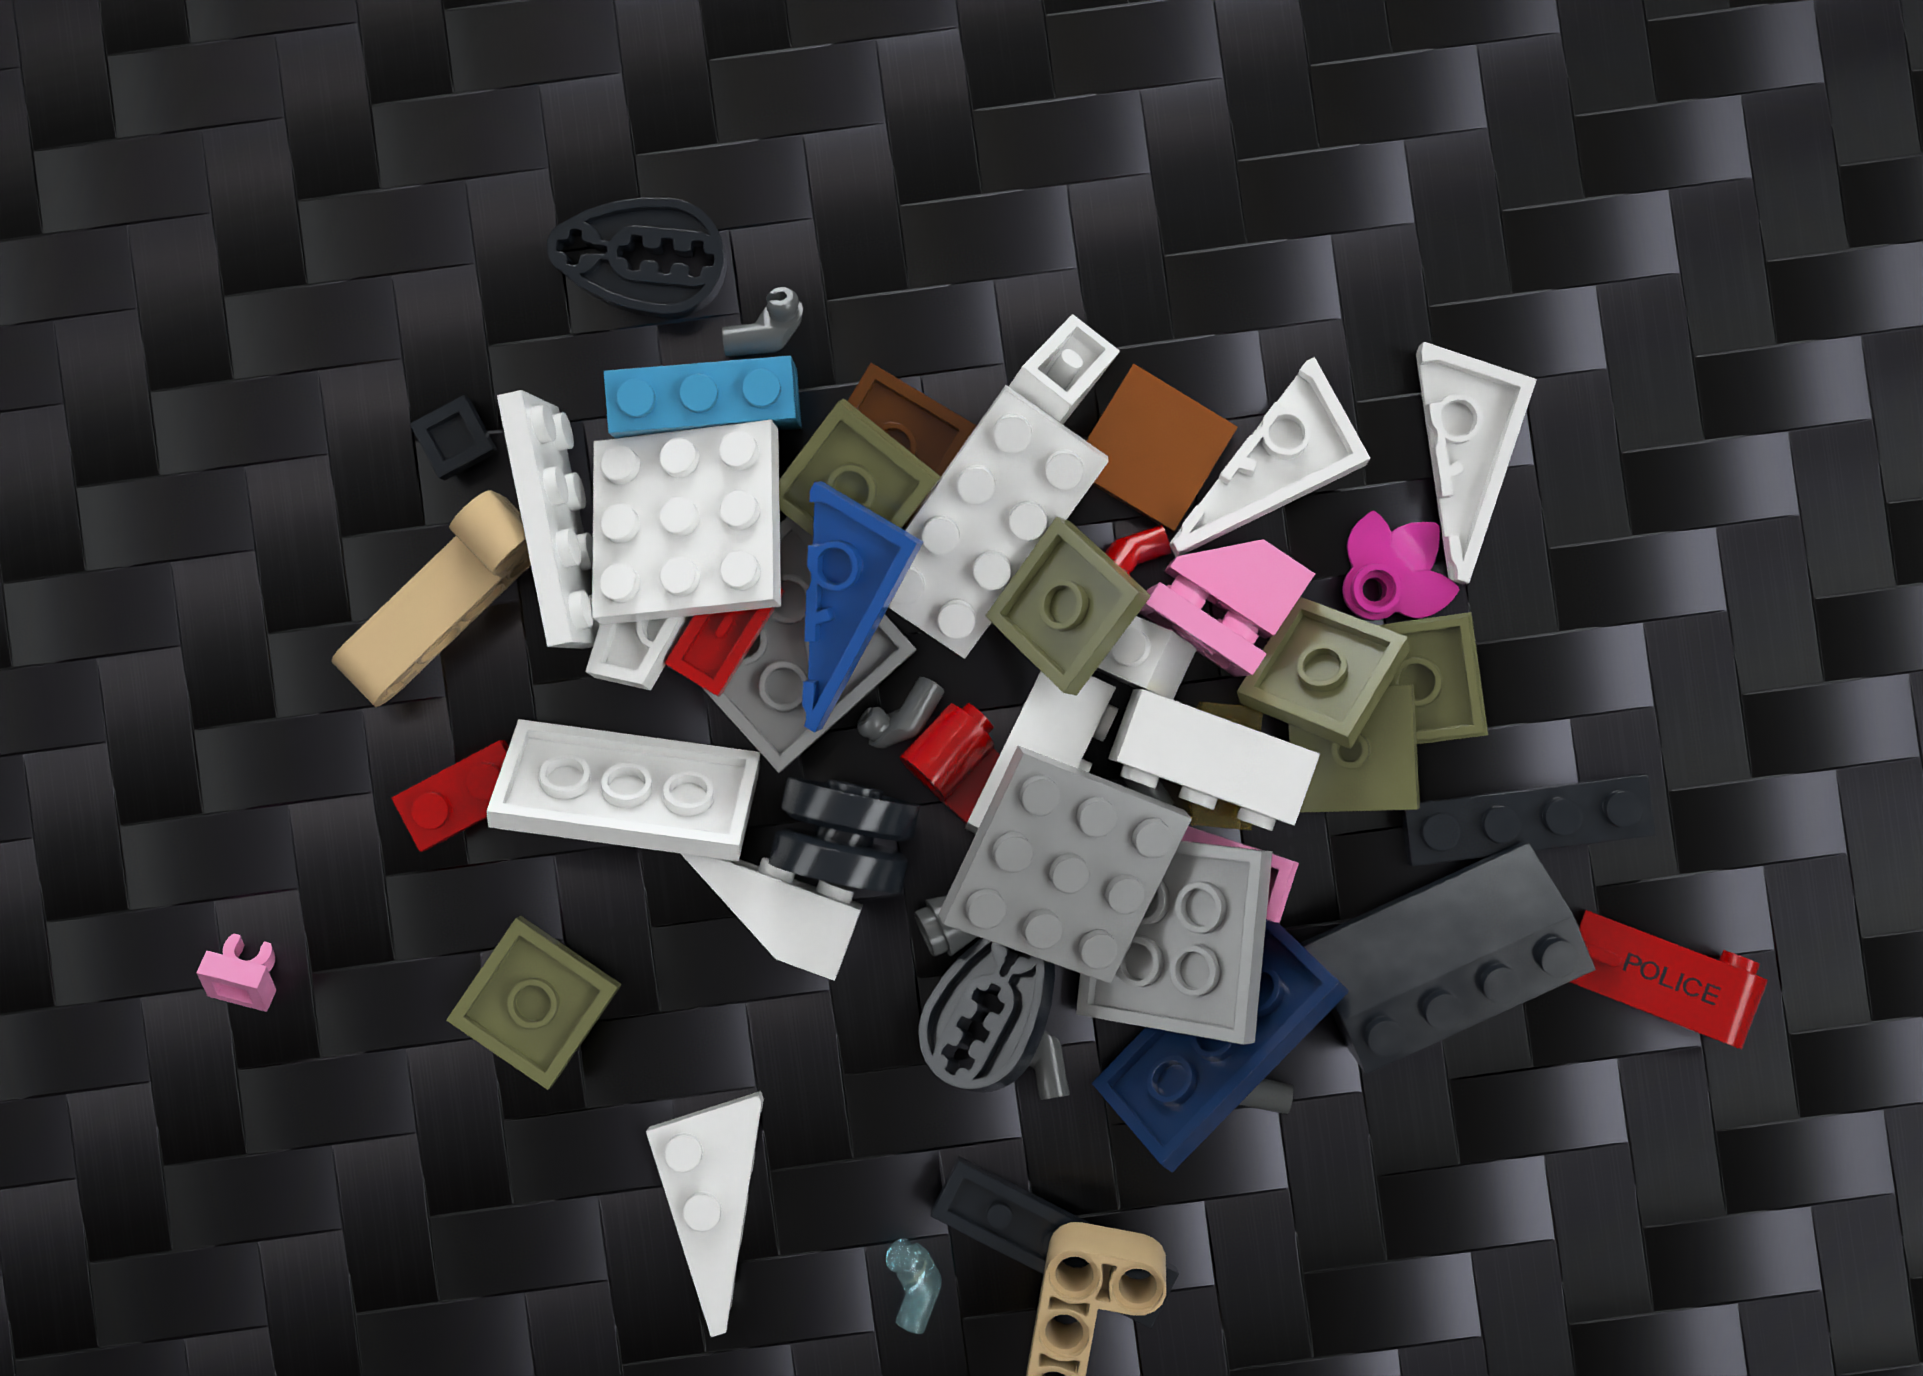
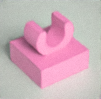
[196,933,276,1012]

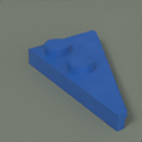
[802,481,923,733]

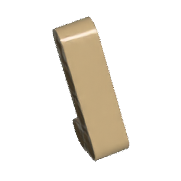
[331,490,531,707]
[1026,1222,1166,1376]

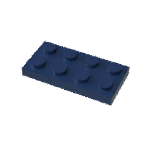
[1092,919,1349,1173]

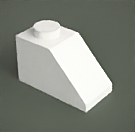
[1009,314,1120,425]

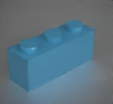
[604,356,802,439]

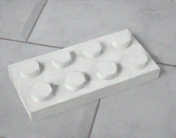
[889,385,1109,659]
[497,390,600,649]
[487,719,761,861]

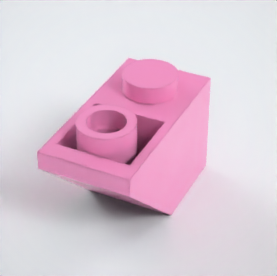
[1164,539,1315,638]

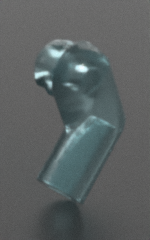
[886,1239,942,1334]

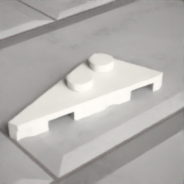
[1416,342,1537,585]
[1169,357,1370,557]
[646,1091,764,1337]

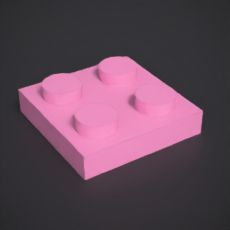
[1139,580,1267,677]

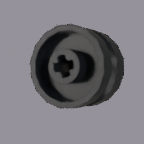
[768,777,921,893]

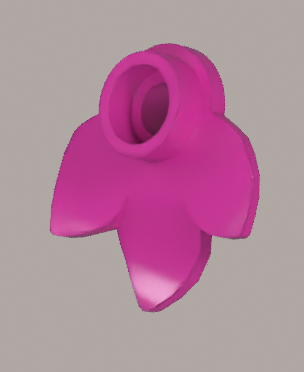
[1342,511,1459,620]

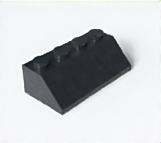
[1301,840,1596,1074]

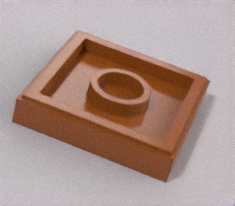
[1087,364,1238,533]

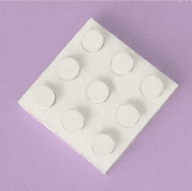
[592,420,781,625]

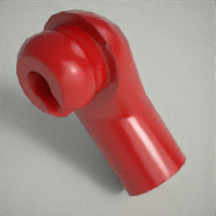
[1105,525,1171,577]

